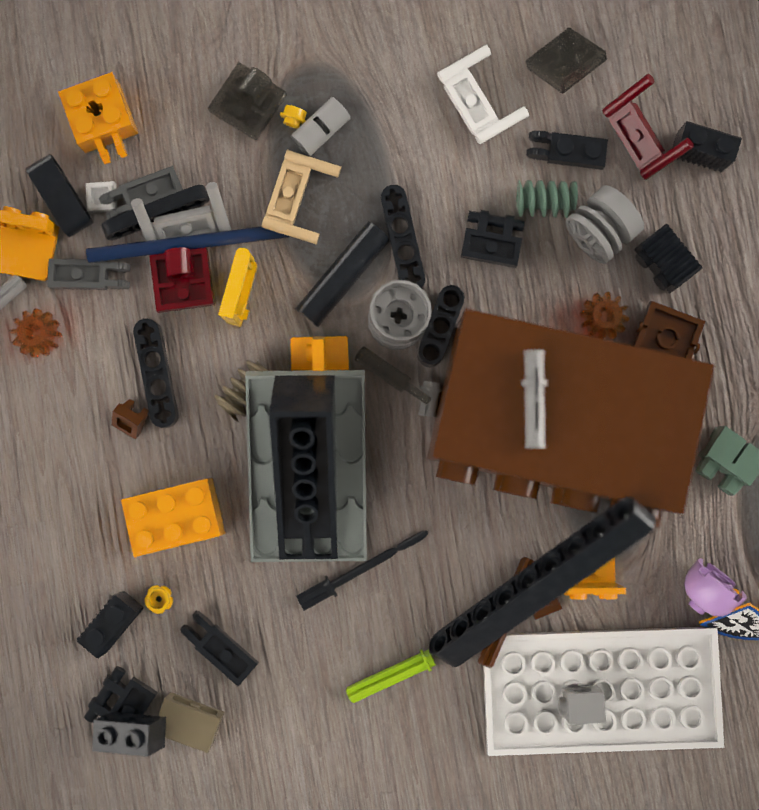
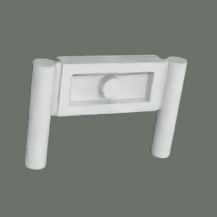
[437,45,529,144]

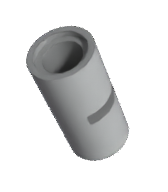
[290,97,350,157]

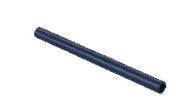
[86,226,289,263]

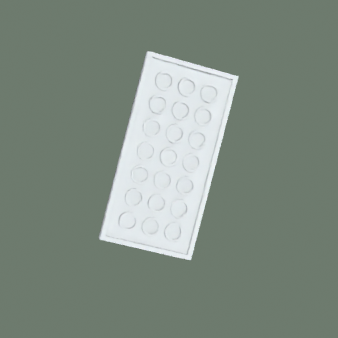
[483,627,724,756]

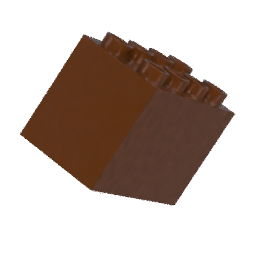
[427,308,715,527]

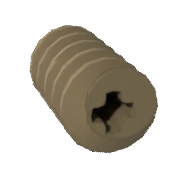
[214,360,267,422]

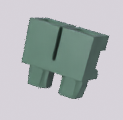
[695,426,759,496]

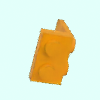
[0,206,60,281]

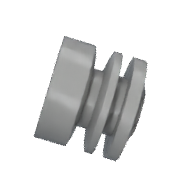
[565,185,644,264]
[368,280,431,350]

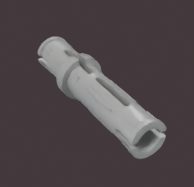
[522,350,548,448]

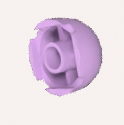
[684,558,747,617]

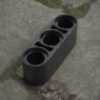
[26,154,94,238]
[417,285,465,368]

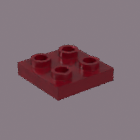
[149,247,215,313]

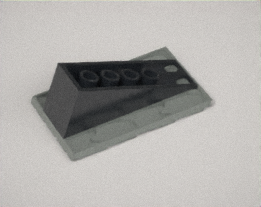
[245,370,367,562]

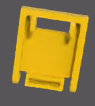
[218,248,257,327]

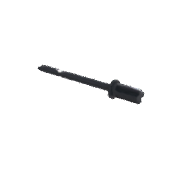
[296,530,428,611]

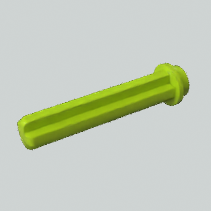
[346,649,436,703]

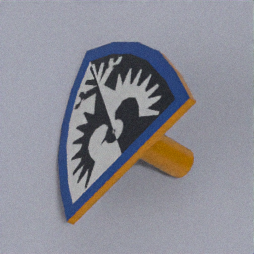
[699,589,759,640]

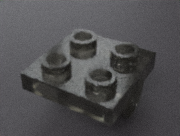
[526,27,607,94]
[208,62,287,141]

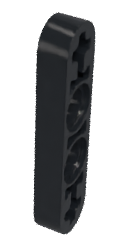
[101,185,210,240]
[381,185,425,289]
[133,318,178,428]

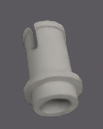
[418,381,442,417]

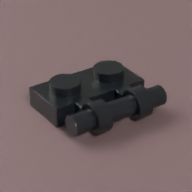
[460,210,525,268]
[84,666,158,723]

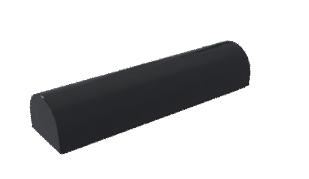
[295,221,389,327]

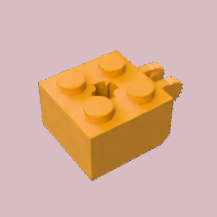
[58,72,138,164]

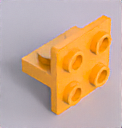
[290,336,349,371]

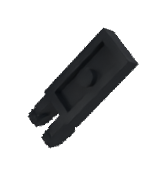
[526,130,608,170]
[180,611,259,686]

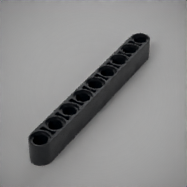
[429,497,656,667]

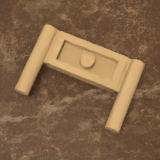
[262,150,341,245]

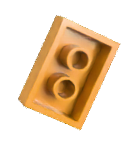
[121,478,226,557]

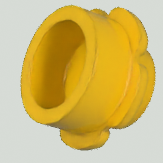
[280,105,307,129]
[144,585,173,614]

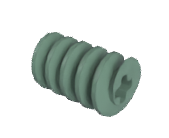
[516,180,578,218]

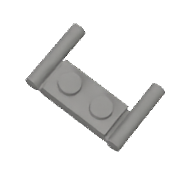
[131,182,231,241]

